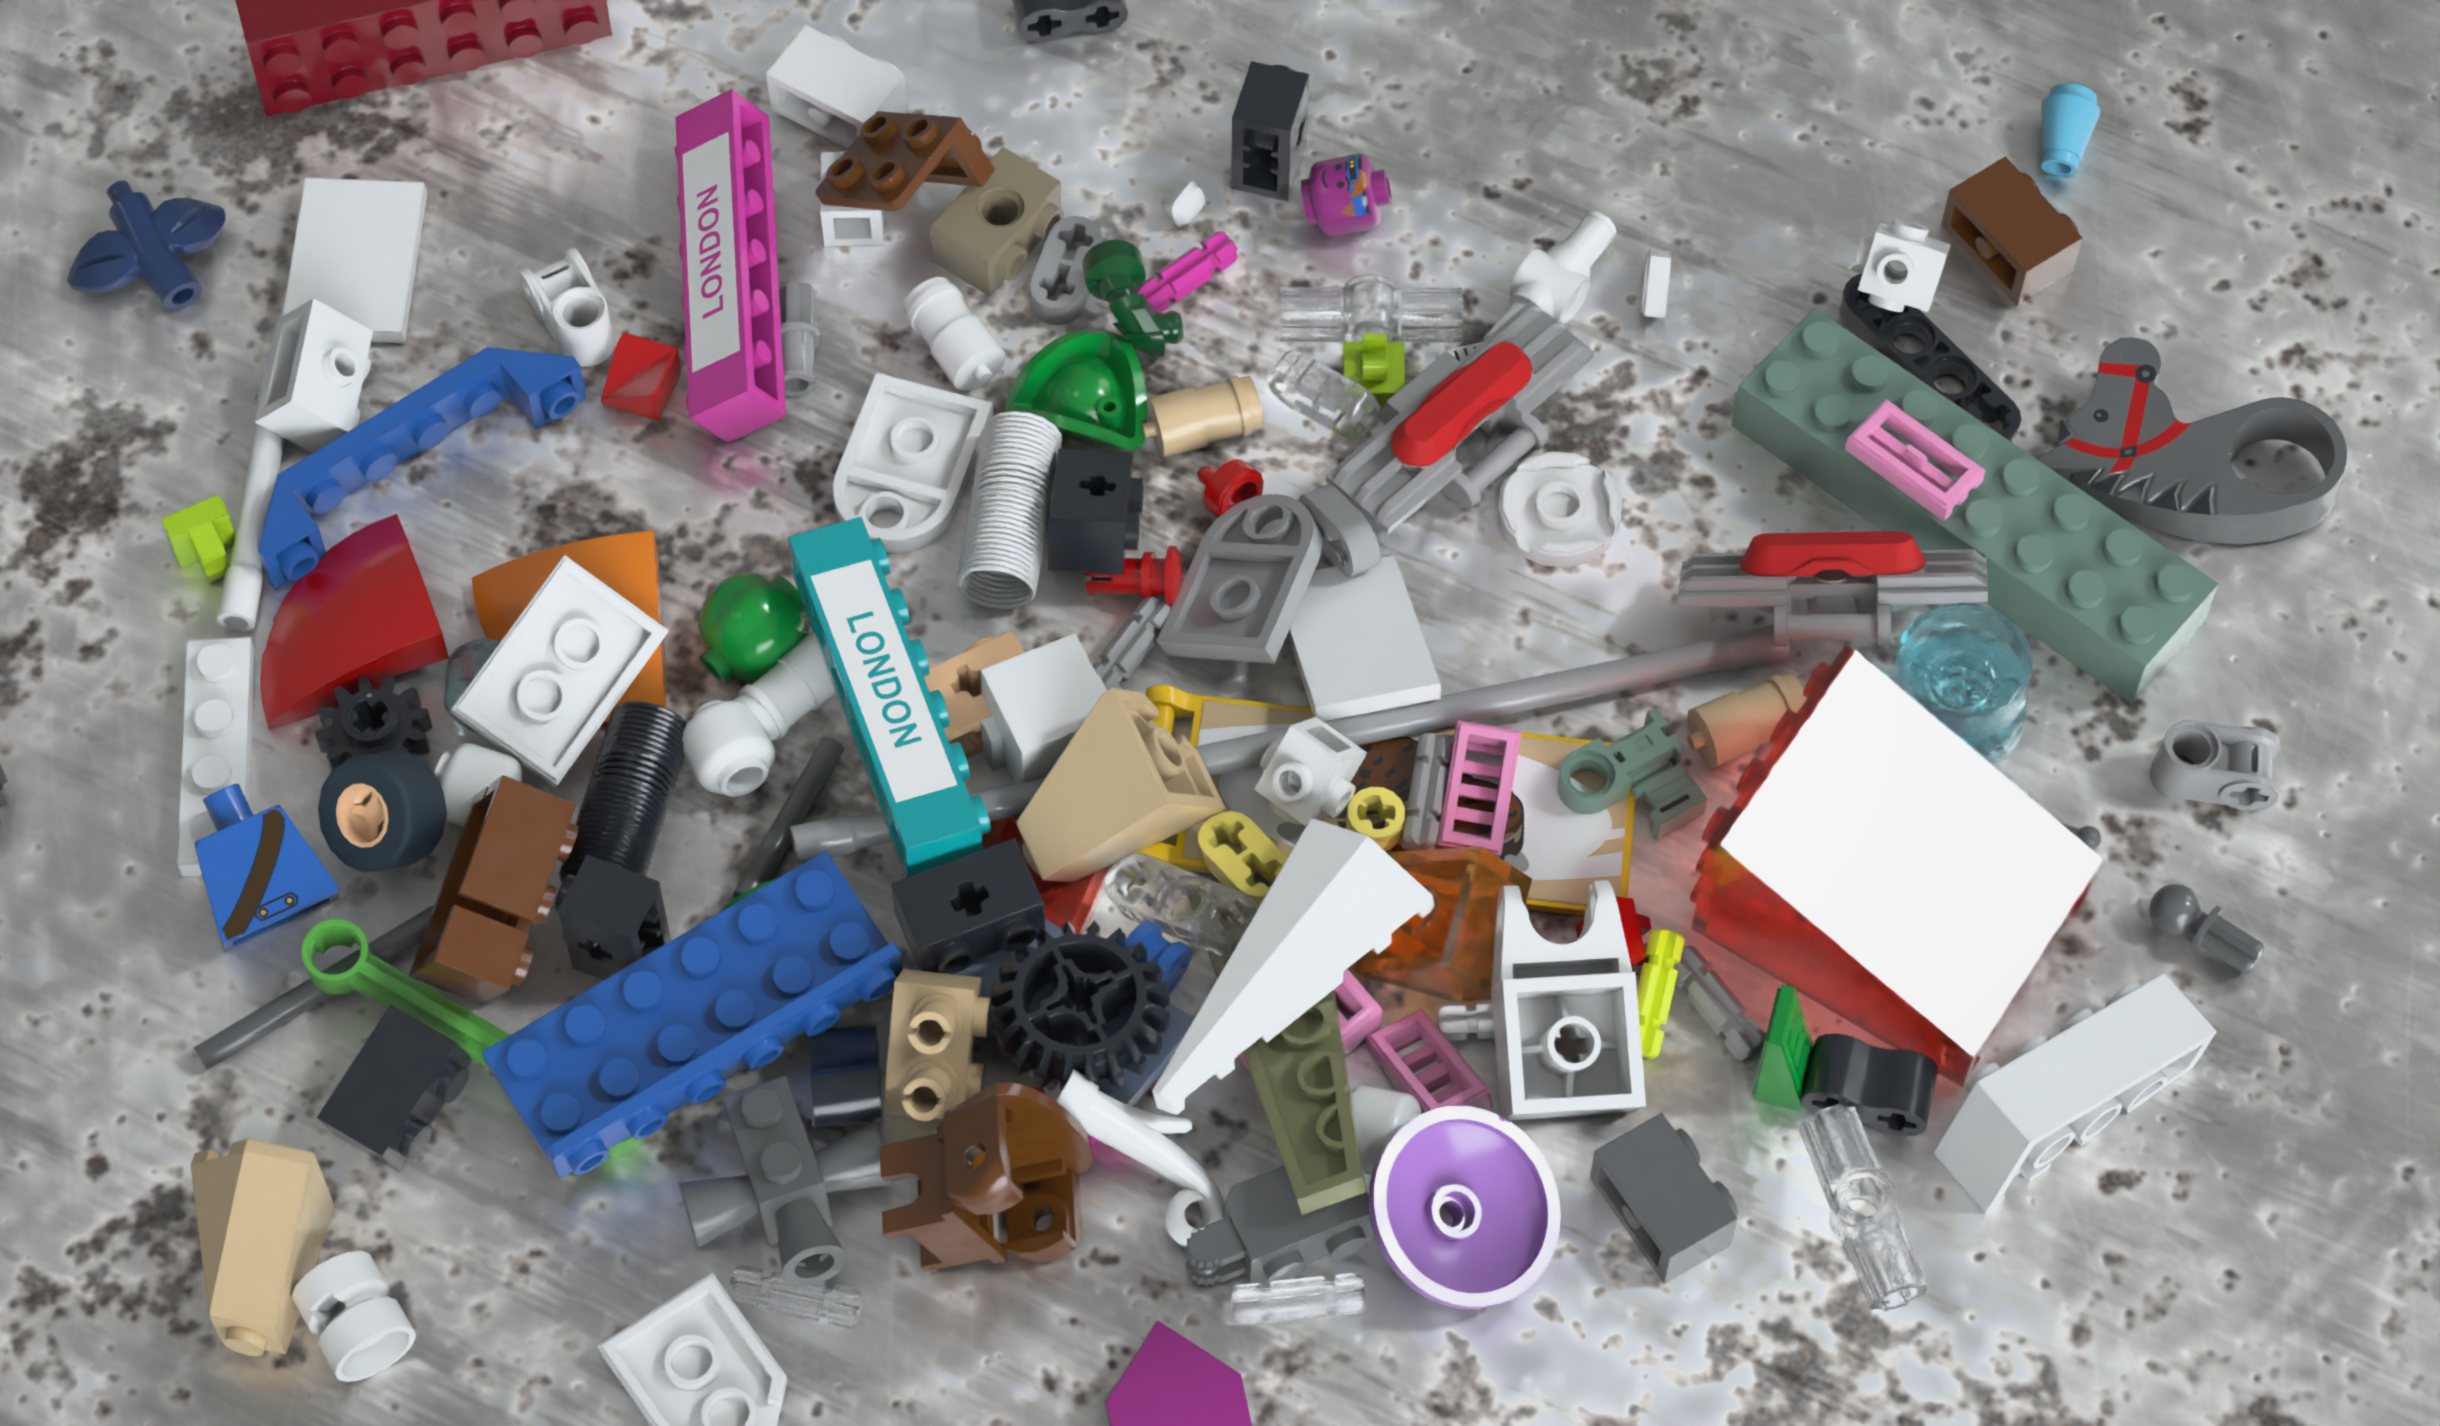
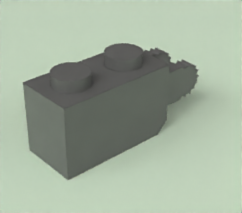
[1186,1166,1374,1287]

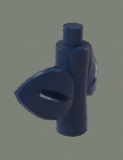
[67,180,226,311]

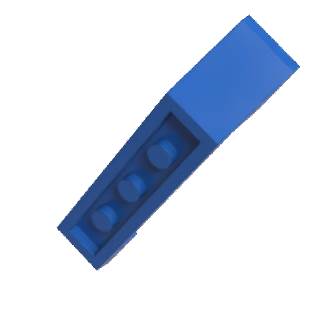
[258,347,586,591]

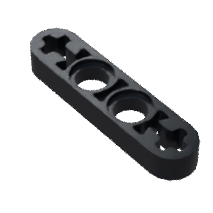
[1840,273,2021,444]

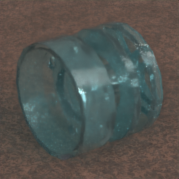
[1891,603,2033,774]

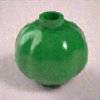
[698,573,812,685]

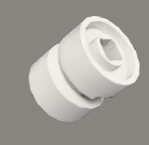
[291,1251,416,1382]

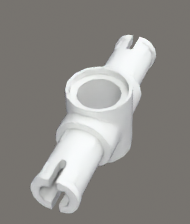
[1483,211,1616,341]

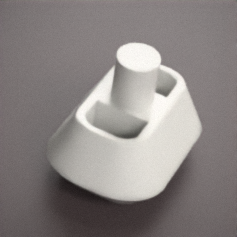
[1161,180,1206,228]

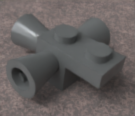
[678,1076,893,1286]

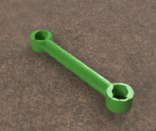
[301,919,647,1157]

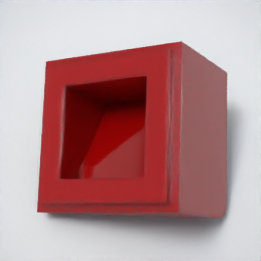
[601,333,682,421]

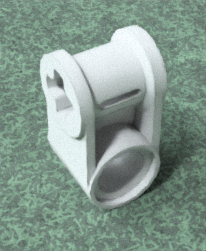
[518,247,615,367]

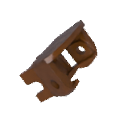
[880,1082,1094,1272]

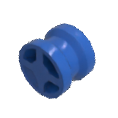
[1125,920,1193,993]

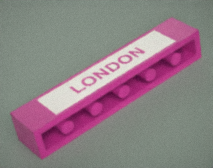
[675,89,786,443]

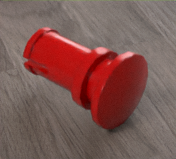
[1085,546,1183,608]

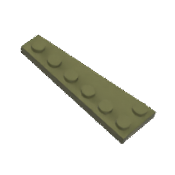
[1188,871,1366,1215]

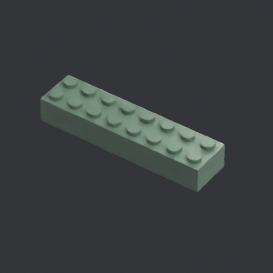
[1731,307,2219,704]

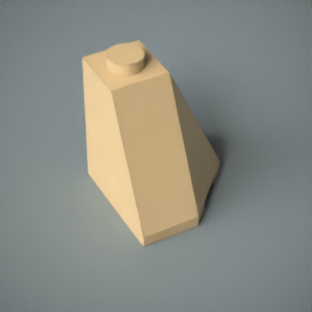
[1016,688,1226,882]
[190,1139,335,1356]

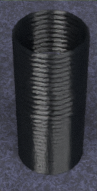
[558,701,687,883]

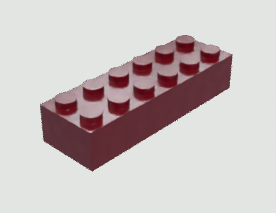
[235,0,612,116]

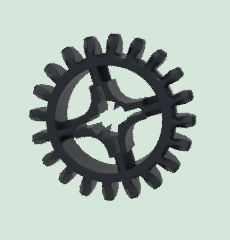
[990,920,1170,1092]

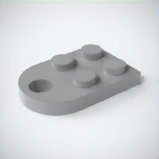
[1157,494,1322,664]

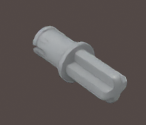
[779,279,820,396]

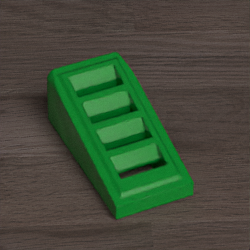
[1752,984,1814,1110]

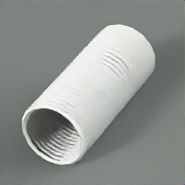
[956,411,1062,609]

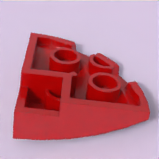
[260,514,449,730]

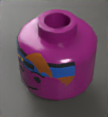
[1301,153,1392,237]

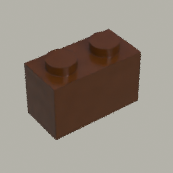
[1941,156,2083,306]

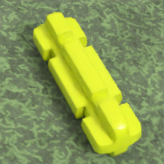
[1637,929,1685,1059]

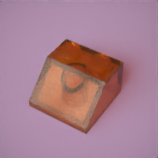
[1354,847,1532,1001]

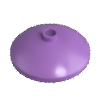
[1368,1106,1561,1309]

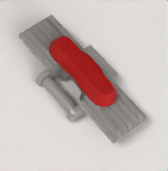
[1326,301,1594,534]
[1678,531,1988,647]

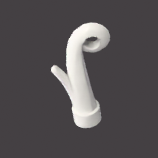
[1050,1069,1224,1247]

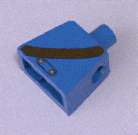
[194,784,339,952]

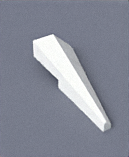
[1152,818,1435,1115]

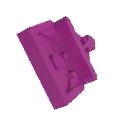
[1105,1320,1252,1426]

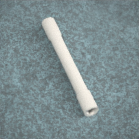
[217,350,285,632]

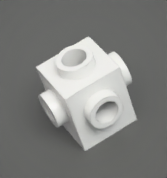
[1852,219,1951,312]
[1254,717,1367,826]

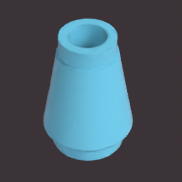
[2041,83,2101,177]

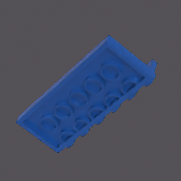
[482,850,903,1179]

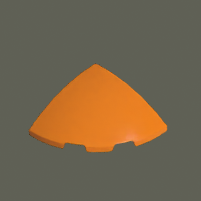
[472,530,667,728]

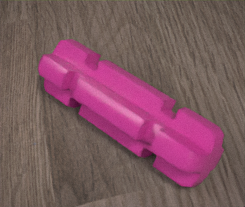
[1137,231,1238,313]

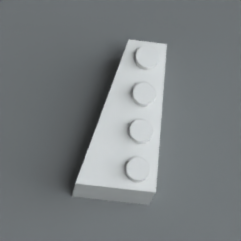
[1933,974,2217,1213]

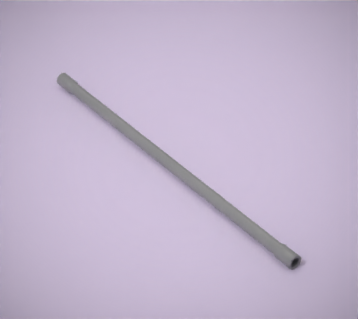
[790,624,1790,865]

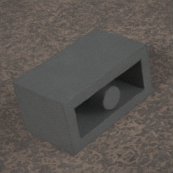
[1590,1112,1738,1284]

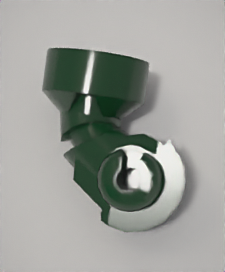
[1082,240,1184,358]

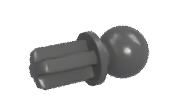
[2149,884,2264,973]

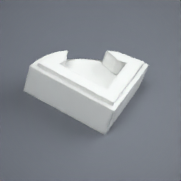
[1641,249,1671,318]

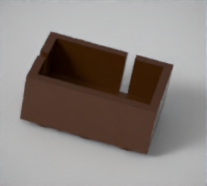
[409,775,579,1005]

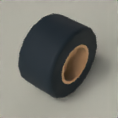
[318,750,447,872]

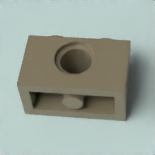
[930,147,1064,296]

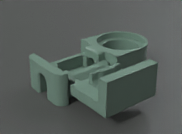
[1557,710,1708,840]

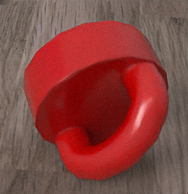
[1197,459,1264,517]

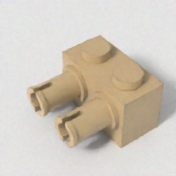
[883,969,992,1121]

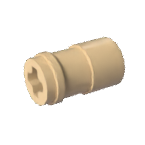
[1141,375,1264,458]
[1687,672,1812,768]

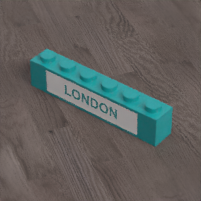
[788,516,991,878]

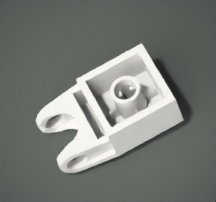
[1491,880,1646,1120]

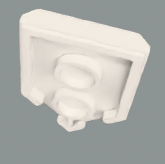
[597,1272,787,1426]

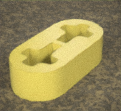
[1198,811,1288,914]

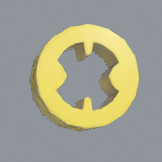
[1346,787,1405,851]

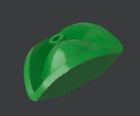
[1005,329,1147,451]

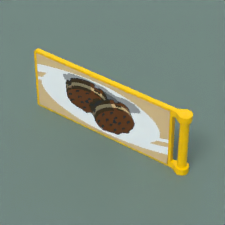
[1122,685,1635,917]

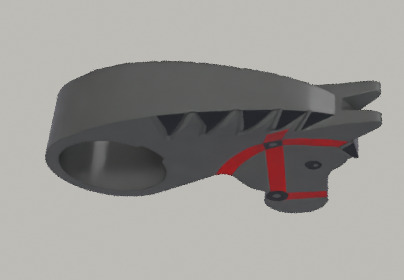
[2037,337,2347,545]

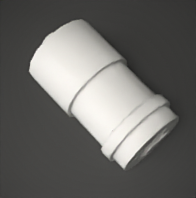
[903,277,1006,391]
[733,632,836,742]

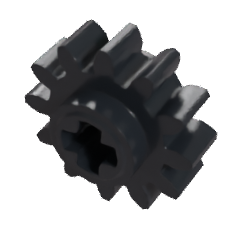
[315,675,433,771]

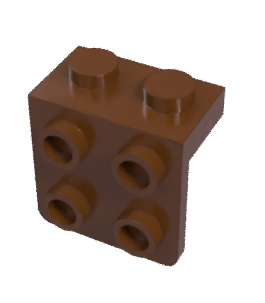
[815,111,995,211]

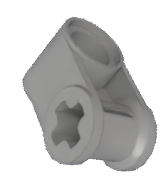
[2150,720,2279,811]

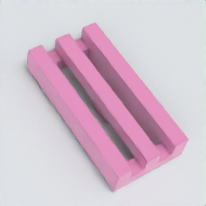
[1845,399,1986,522]

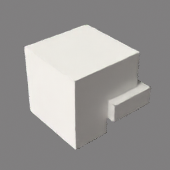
[981,633,1107,783]

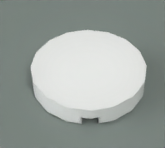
[1498,451,1622,568]

